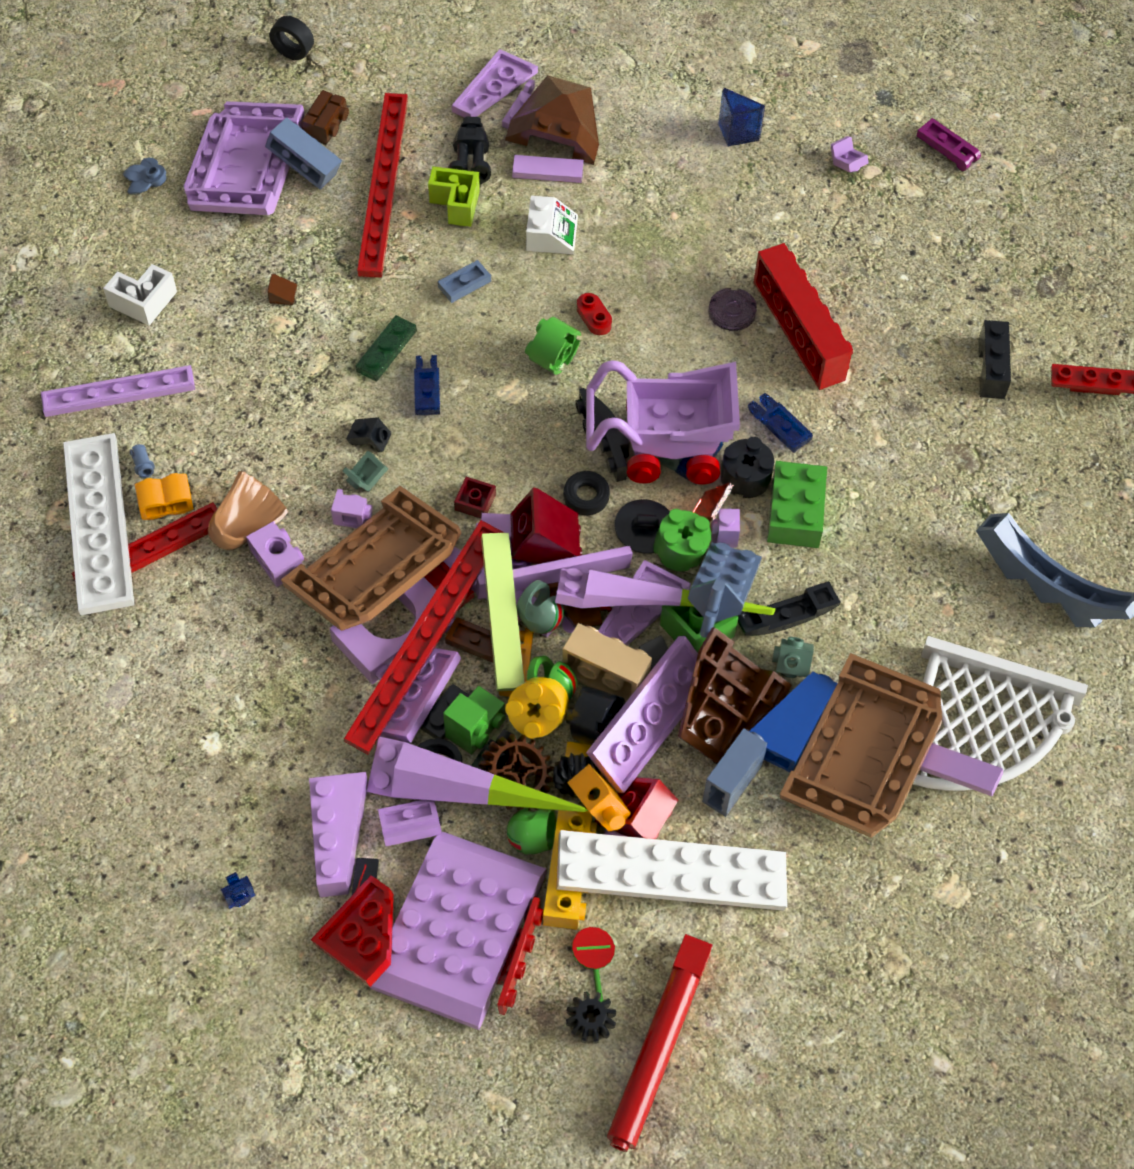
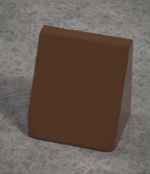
[267,274,297,305]

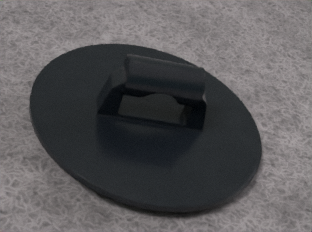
[614,499,670,554]

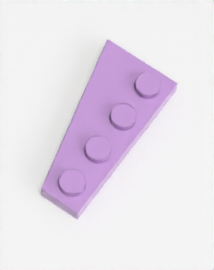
[452,49,538,118]
[598,560,691,646]
[380,648,461,743]

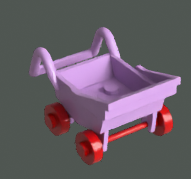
[586,360,740,485]

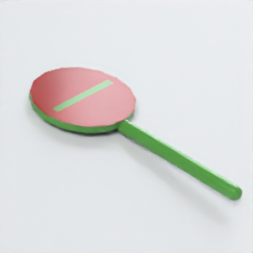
[572,927,615,1002]

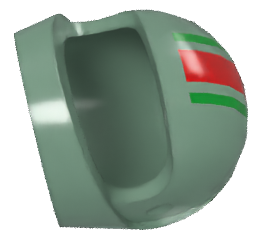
[516,580,564,634]

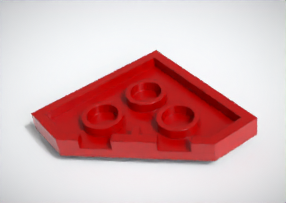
[311,875,394,987]

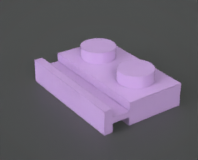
[378,800,442,847]

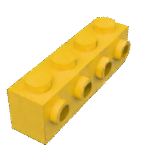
[543,810,597,930]

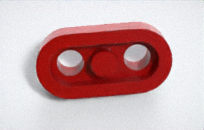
[577,293,612,335]

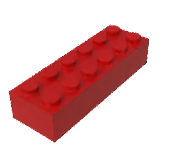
[753,243,853,390]

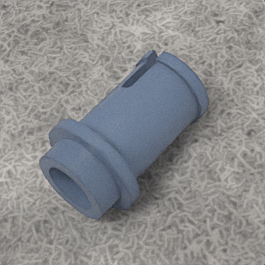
[130,444,155,478]

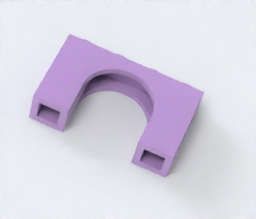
[330,577,456,684]

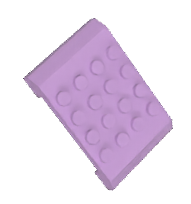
[370,831,547,1030]

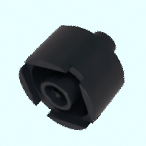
[721,437,775,498]
[566,686,626,746]

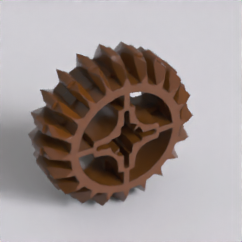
[478,734,554,811]

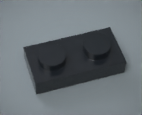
[420,683,470,739]

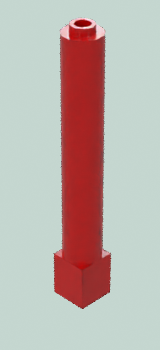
[607,934,713,1152]

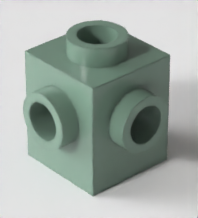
[772,637,814,678]

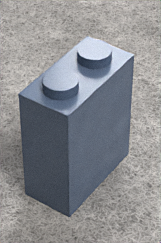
[702,729,768,817]

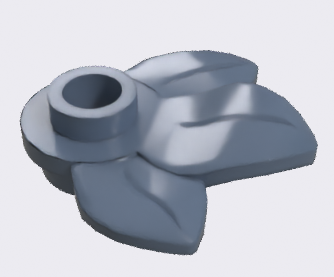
[123,158,167,194]

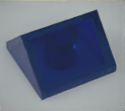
[718,88,765,147]

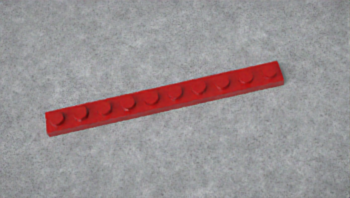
[357,93,408,278]
[344,520,504,755]

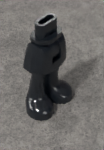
[448,117,491,185]

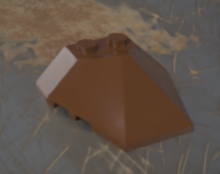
[505,75,599,165]
[678,627,792,764]

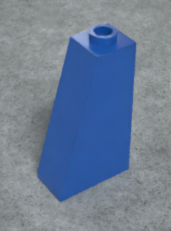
[749,672,838,772]

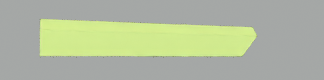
[481,533,524,692]

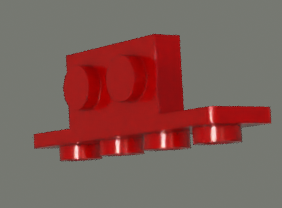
[1051,364,1134,396]
[497,897,544,1015]

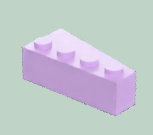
[309,772,368,898]

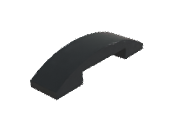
[737,581,841,636]

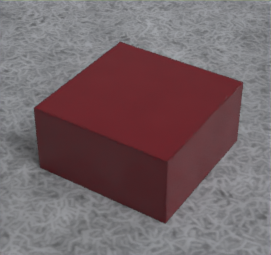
[454,476,496,519]

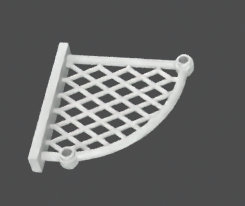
[913,636,1088,791]

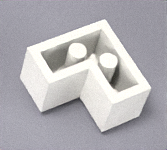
[103,264,177,325]

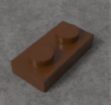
[445,617,493,663]

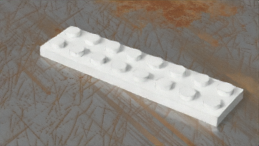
[63,433,134,615]
[557,830,787,911]

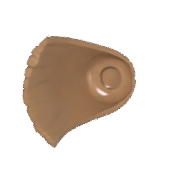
[208,471,288,550]

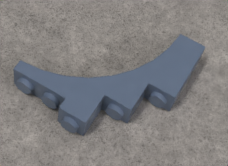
[976,513,1134,628]

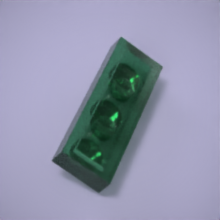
[355,315,417,382]

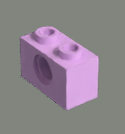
[246,521,304,587]

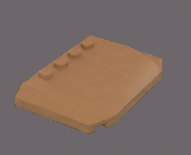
[281,486,461,631]
[779,653,942,838]

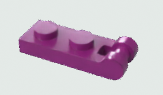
[916,118,981,171]

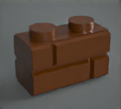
[301,90,349,144]

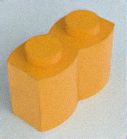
[135,473,194,520]

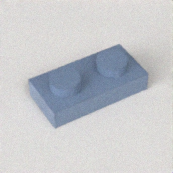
[438,260,491,303]

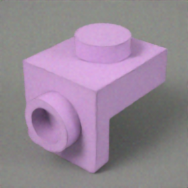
[831,136,868,172]

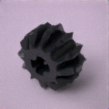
[553,753,600,797]
[566,991,616,1044]

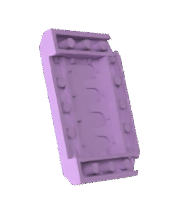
[184,101,305,215]

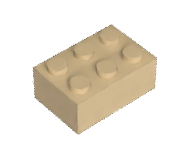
[562,623,652,702]

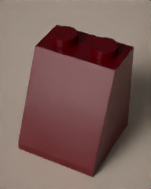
[510,487,582,564]

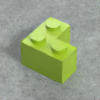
[428,166,480,227]

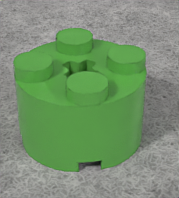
[525,317,581,375]
[653,509,711,571]

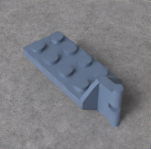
[688,542,762,638]

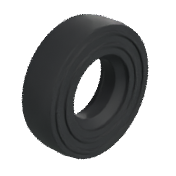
[563,471,610,516]

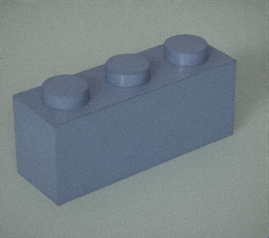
[265,117,342,190]

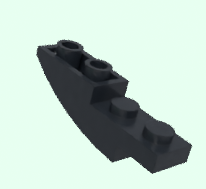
[575,388,630,482]

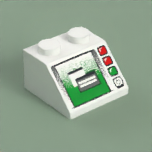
[526,196,578,254]

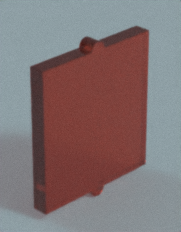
[693,483,733,521]

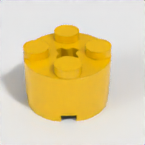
[505,677,569,739]

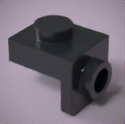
[346,417,391,452]

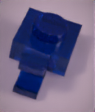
[220,872,256,909]

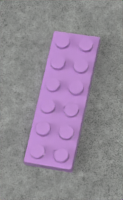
[586,636,698,793]

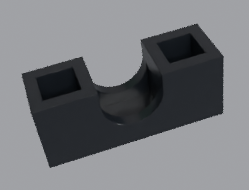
[979,320,1011,399]

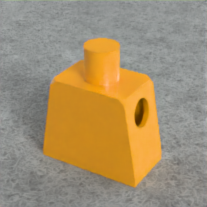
[567,764,631,832]

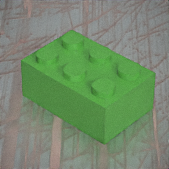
[767,461,827,548]

